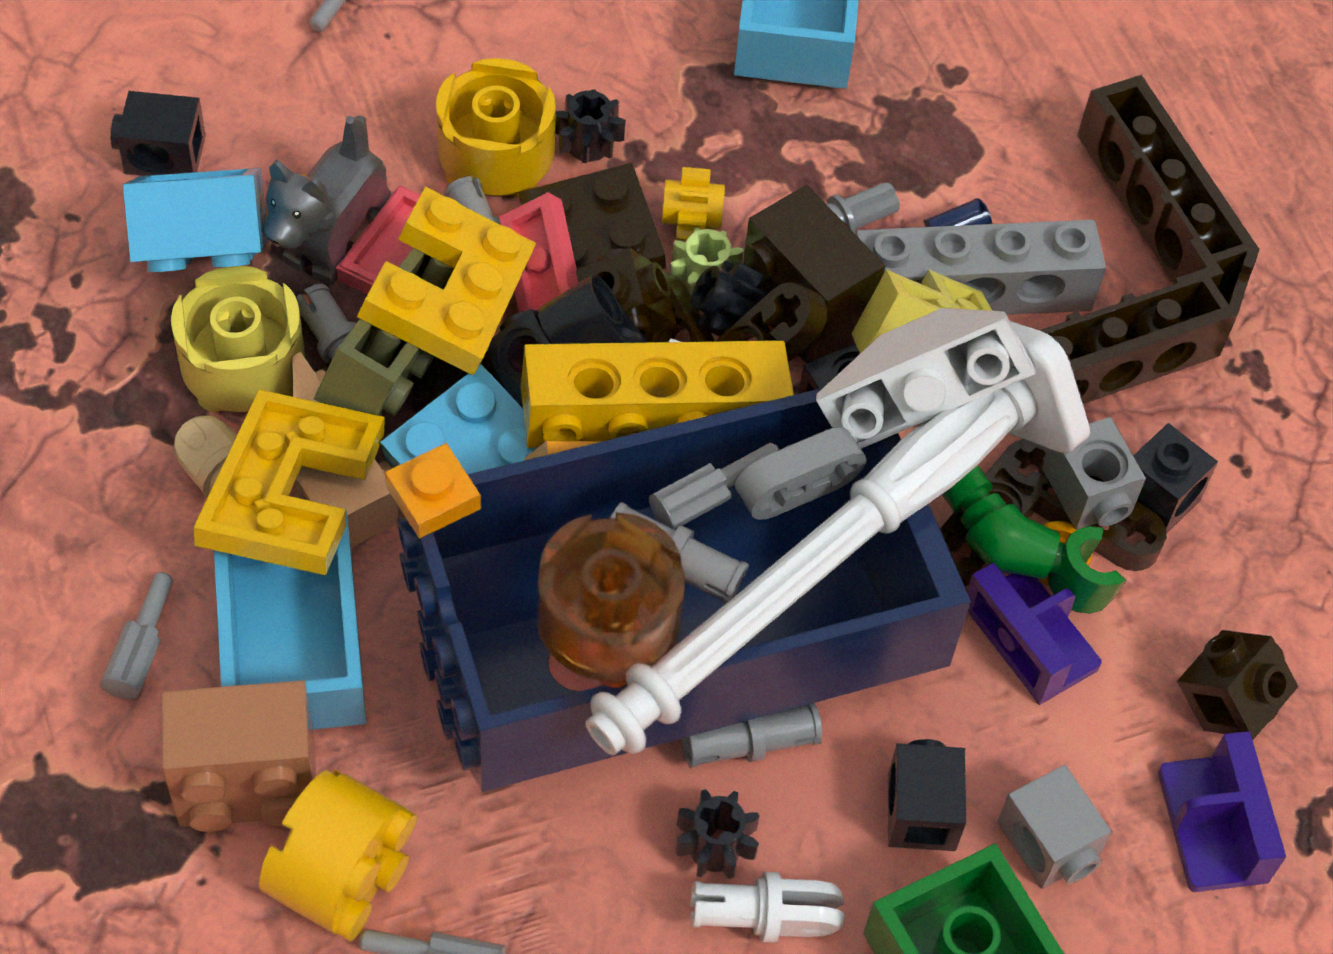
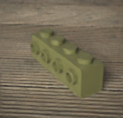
[314,248,454,416]

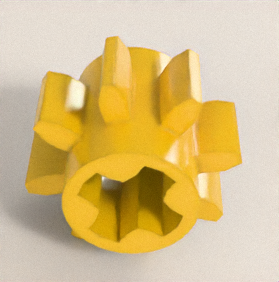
[662,167,725,240]

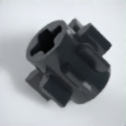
[555,89,626,163]
[691,260,767,337]
[675,789,760,879]

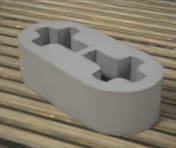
[735,427,867,520]

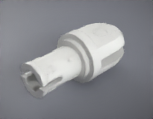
[690,872,845,943]

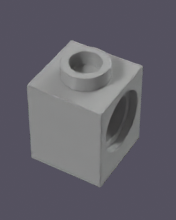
[1042,417,1146,530]
[997,764,1112,889]

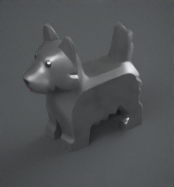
[262,115,391,286]

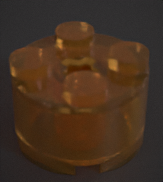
[537,512,685,687]

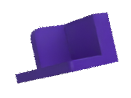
[967,563,1102,705]
[1158,731,1286,892]

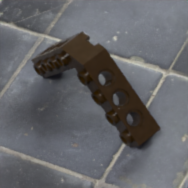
[1039,75,1260,404]

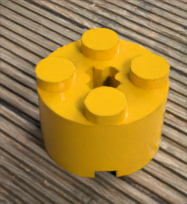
[436,58,556,197]
[259,769,418,941]

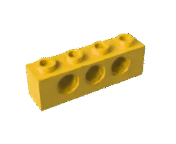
[521,341,794,448]

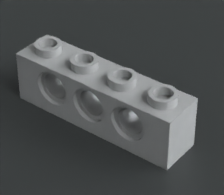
[856,220,1106,315]

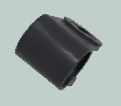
[538,274,648,344]

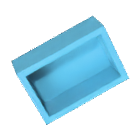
[734,0,859,89]
[123,168,268,272]
[214,509,367,730]

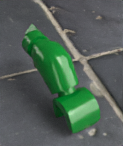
[942,465,1126,614]

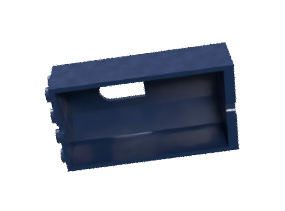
[397,388,971,792]

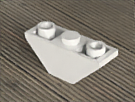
[816,308,1035,448]

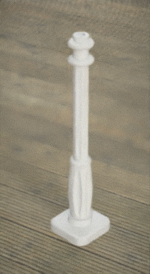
[585,321,1090,755]

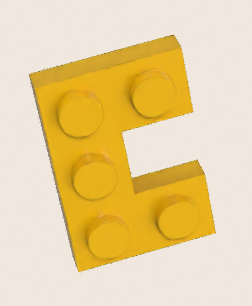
[357,186,536,376]
[193,389,385,576]

